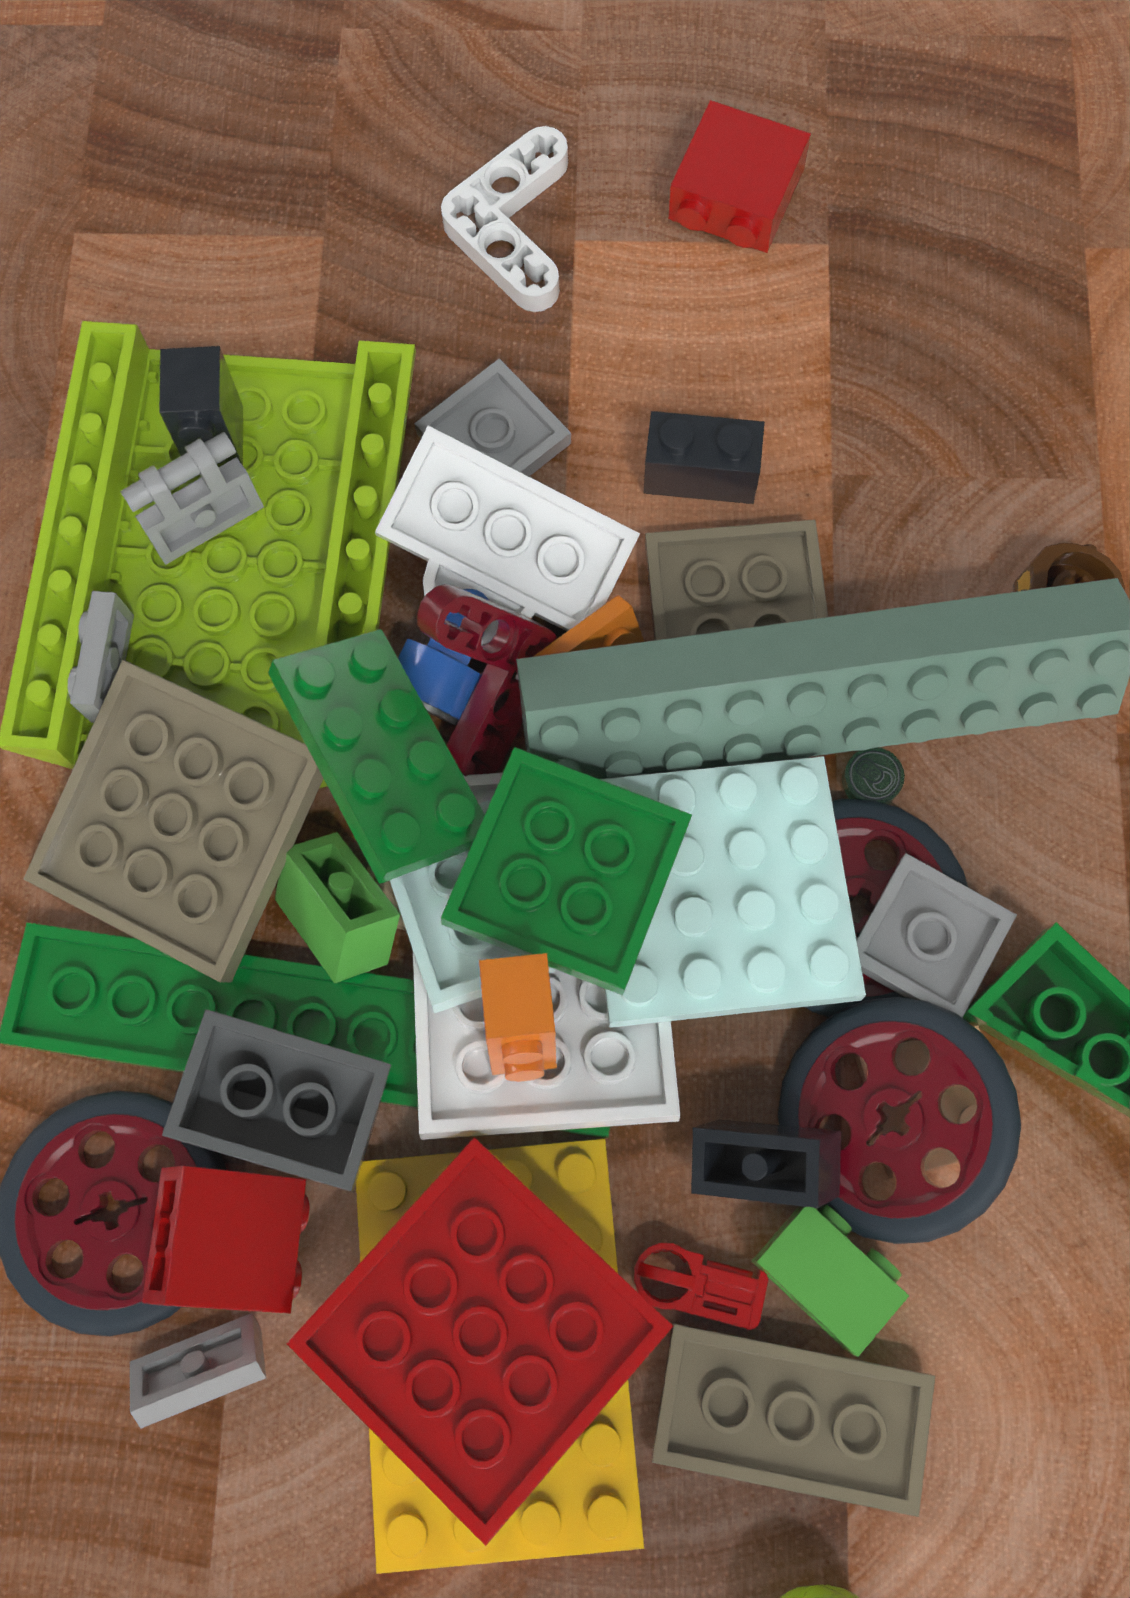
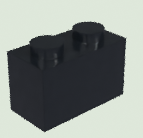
[159,346,243,467]
[643,411,765,504]
[691,1119,841,1208]

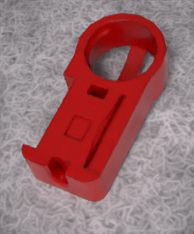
[633,1243,768,1329]

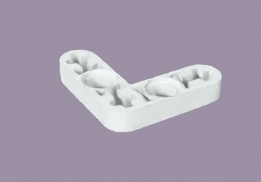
[441,126,568,312]

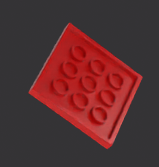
[286,1138,673,1546]

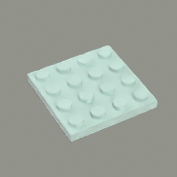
[600,756,866,1028]

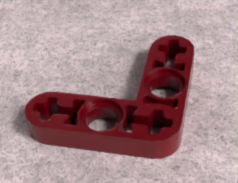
[417,584,557,777]

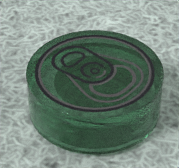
[842,747,905,805]

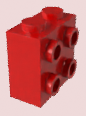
[668,100,811,253]
[142,1166,310,1314]

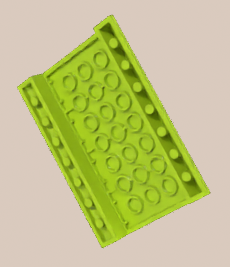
[0,321,416,788]

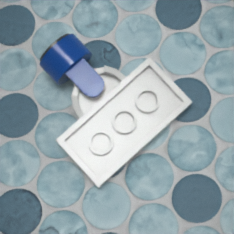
[375,426,640,726]

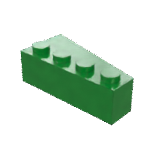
[962,922,1130,1118]

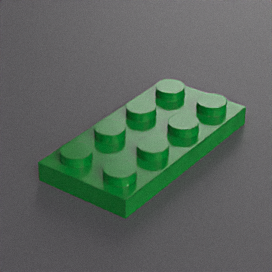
[268,629,485,884]

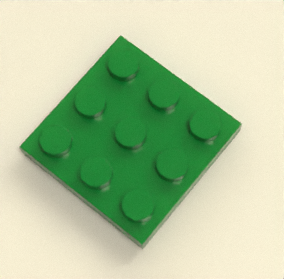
[441,747,692,996]

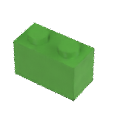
[275,832,400,983]
[751,1204,909,1357]

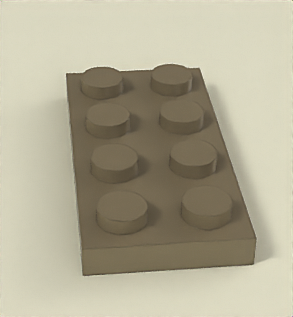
[651,1323,935,1517]

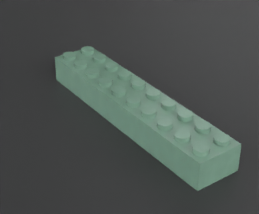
[516,578,1130,779]

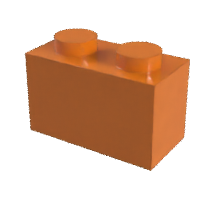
[479,953,557,1082]

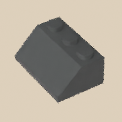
[162,1009,391,1193]

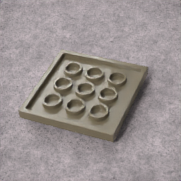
[23,660,323,982]

